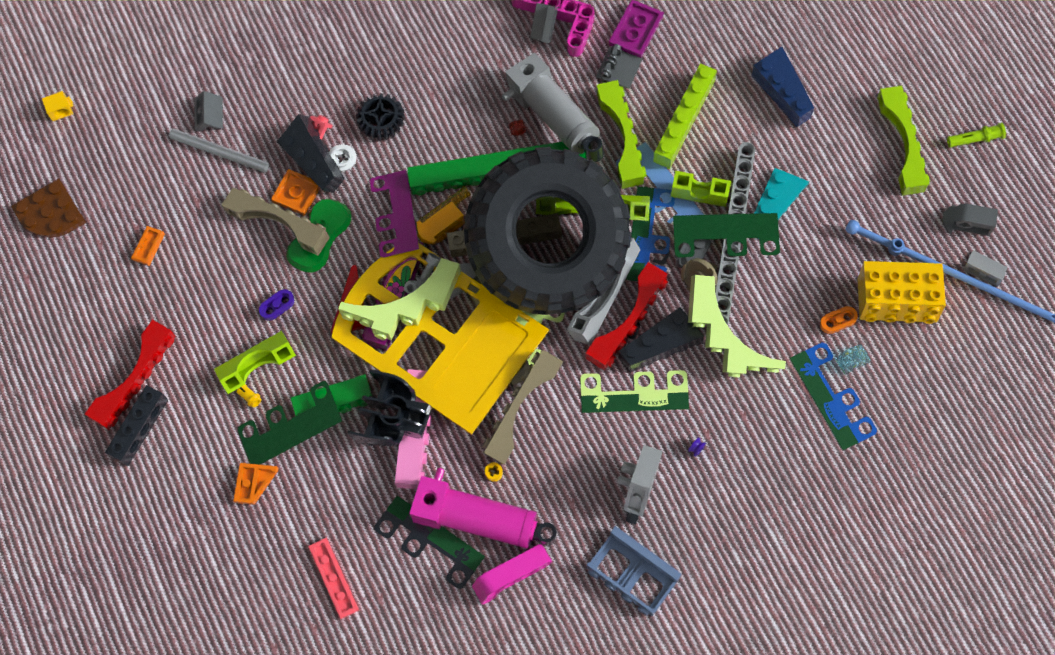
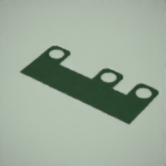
[673,213,780,257]
[238,381,342,465]

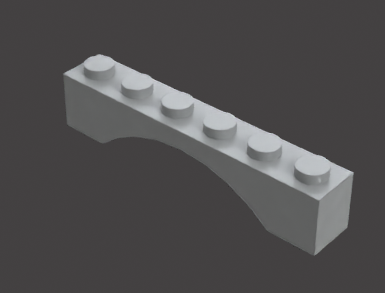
[567,237,640,345]

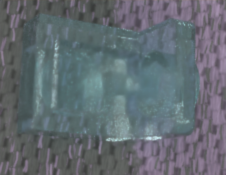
[835,345,872,375]

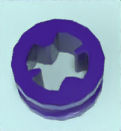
[688,437,707,457]

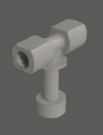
[404,253,441,294]

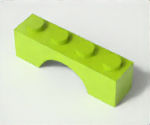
[214,331,296,394]

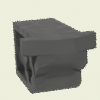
[942,204,998,236]

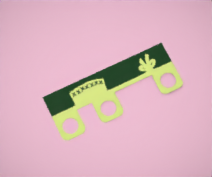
[581,370,689,413]

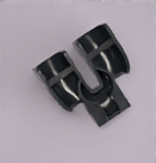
[347,369,432,446]

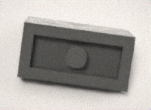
[530,3,558,43]
[194,91,223,132]

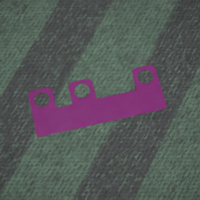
[370,170,419,257]

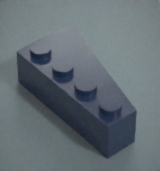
[751,46,814,127]

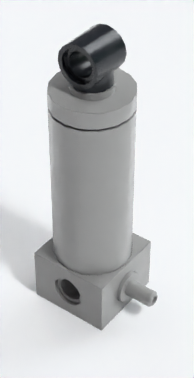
[502,53,604,162]

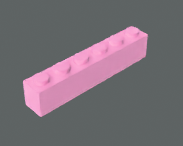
[395,369,431,489]

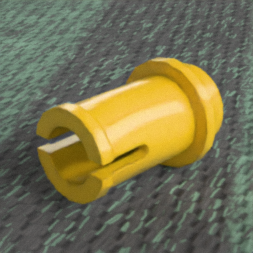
[237,384,261,408]

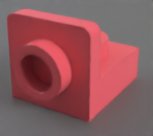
[310,115,333,140]

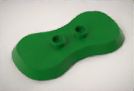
[286,199,352,273]

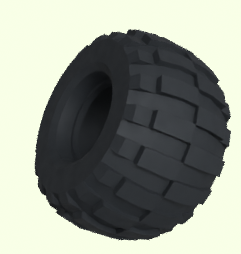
[464,147,632,315]

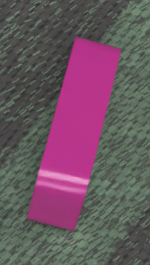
[472,544,552,605]

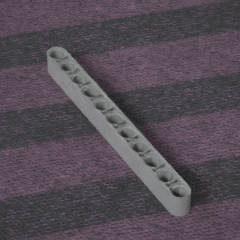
[715,142,755,326]

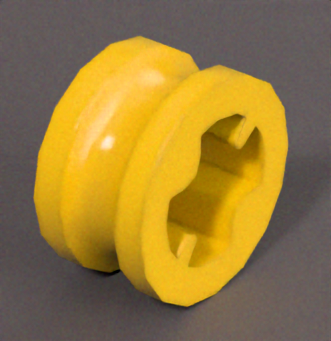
[485,462,503,482]

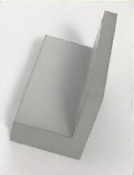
[963,251,1007,287]

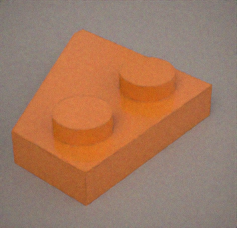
[233,463,279,505]

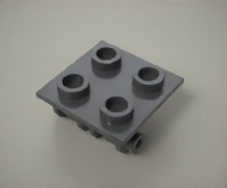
[596,44,643,89]

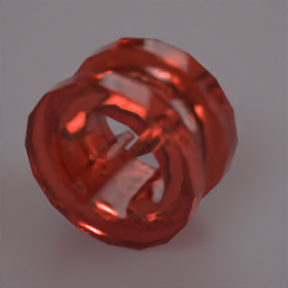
[509,120,526,136]

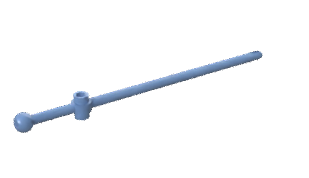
[845,220,1055,323]

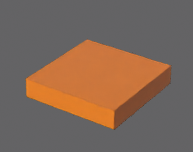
[271,169,320,216]

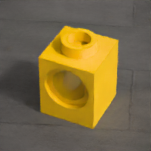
[42,91,74,121]

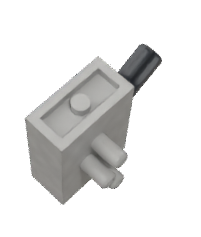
[617,445,663,524]

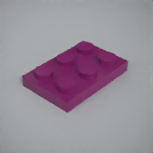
[609,0,664,58]

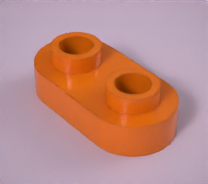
[820,306,858,334]

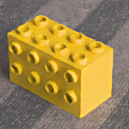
[857,261,946,324]

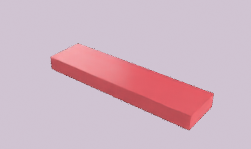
[308,538,359,619]

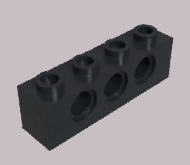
[105,385,168,467]

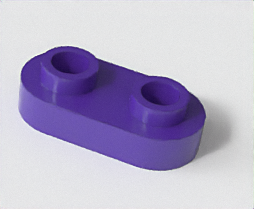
[259,289,295,321]

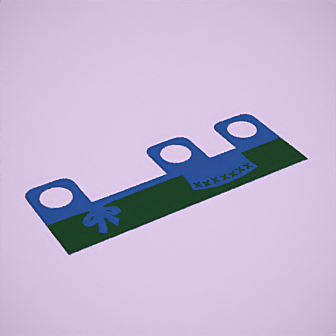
[626,186,675,282]
[790,343,877,450]

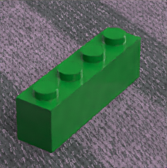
[291,375,373,416]

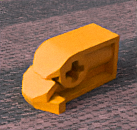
[416,201,465,245]

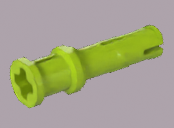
[947,122,1006,148]

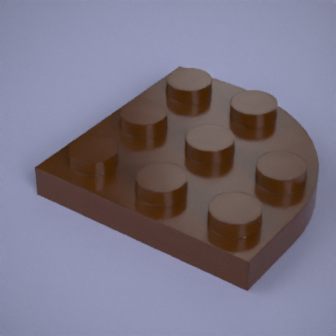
[11,178,87,238]

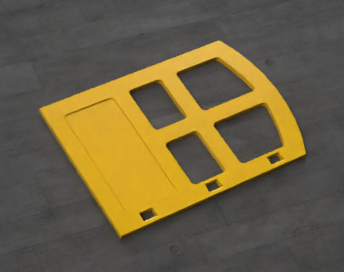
[332,243,549,435]

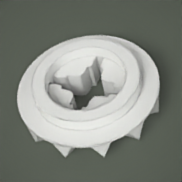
[329,144,357,172]

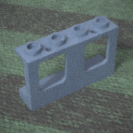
[587,526,682,617]

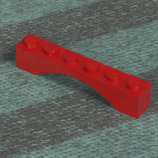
[585,262,668,371]
[85,319,176,431]

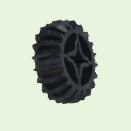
[356,93,405,141]

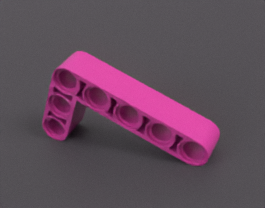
[511,0,594,57]

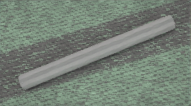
[169,129,269,173]

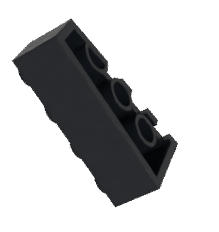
[277,114,345,193]
[618,307,704,373]

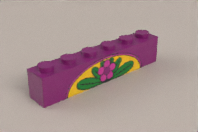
[362,241,424,351]

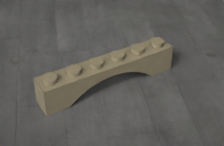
[221,187,330,256]
[482,350,563,464]

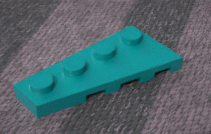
[754,168,809,220]

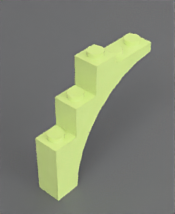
[338,258,461,340]
[688,275,786,377]

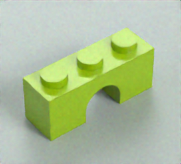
[670,171,731,207]

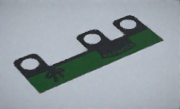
[374,496,485,589]

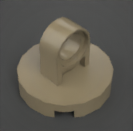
[681,258,718,291]

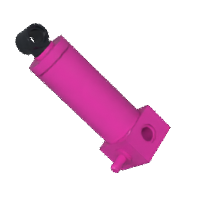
[410,468,557,549]

